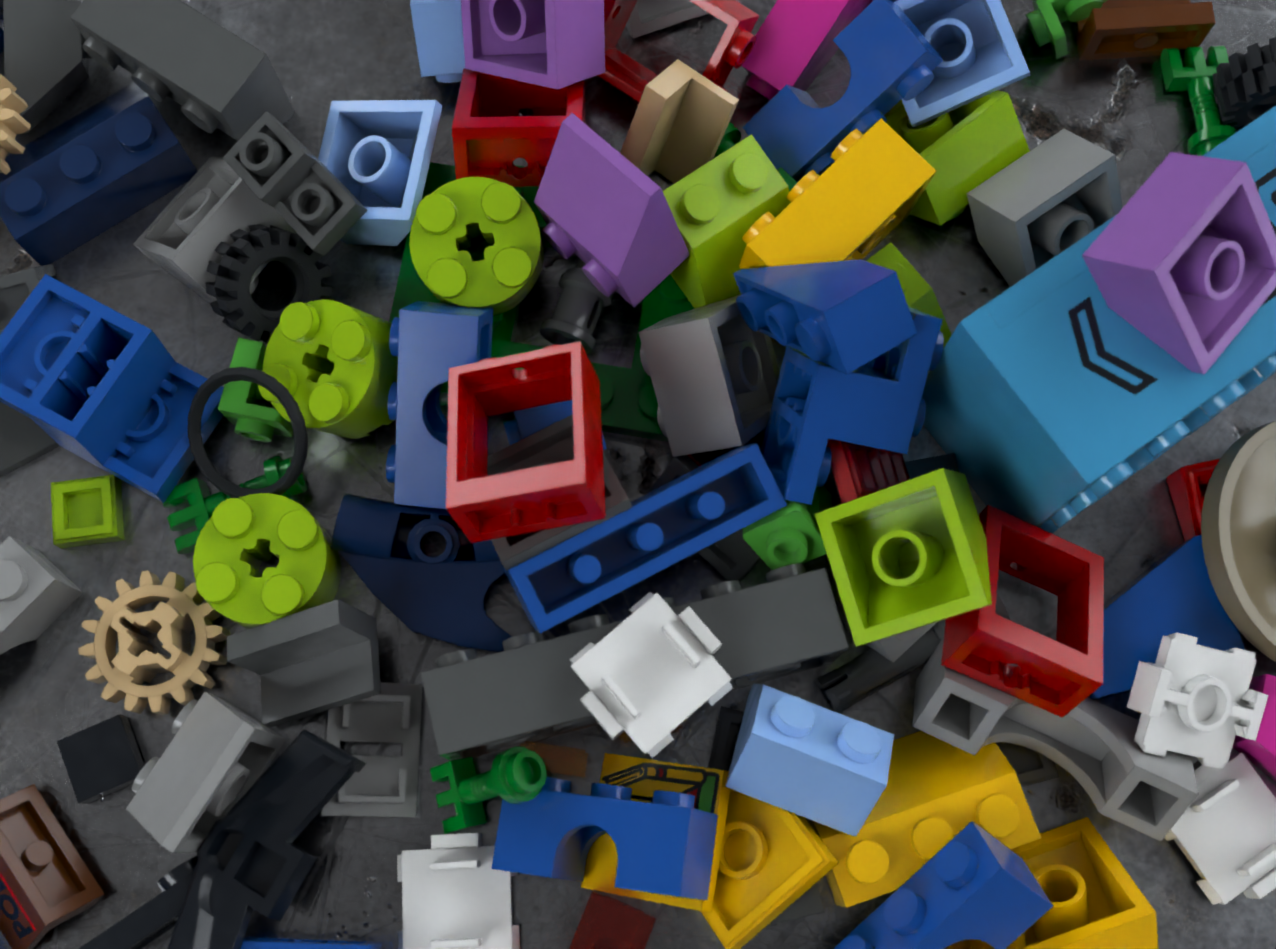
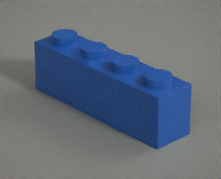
[503,443,787,633]

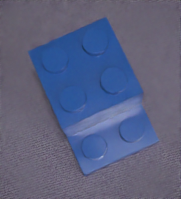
[0,274,224,503]
[761,307,944,505]

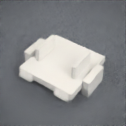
[570,592,733,758]
[1127,632,1268,770]
[1164,752,1276,905]
[397,833,520,949]

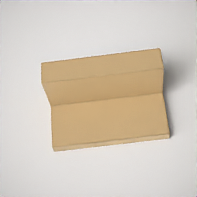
[620,59,739,184]

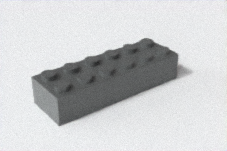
[421,563,849,761]

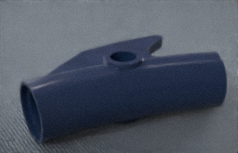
[331,493,512,652]

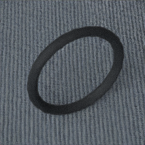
[188,367,308,498]

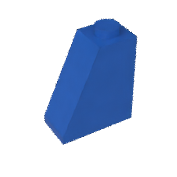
[1088,535,1245,700]

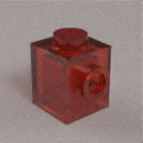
[569,890,656,949]

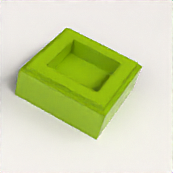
[51,475,125,549]

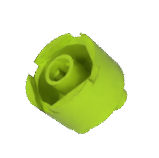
[409,177,544,316]
[258,299,398,439]
[193,493,341,629]

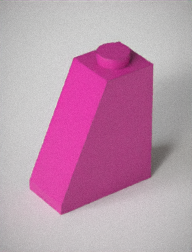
[741,0,873,101]

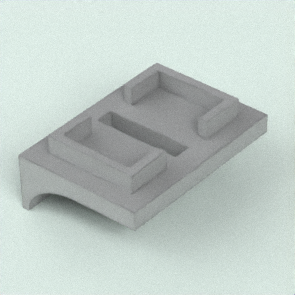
[319,682,422,818]

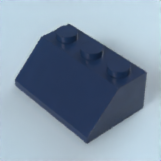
[0,82,197,266]

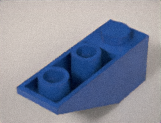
[733,259,918,374]

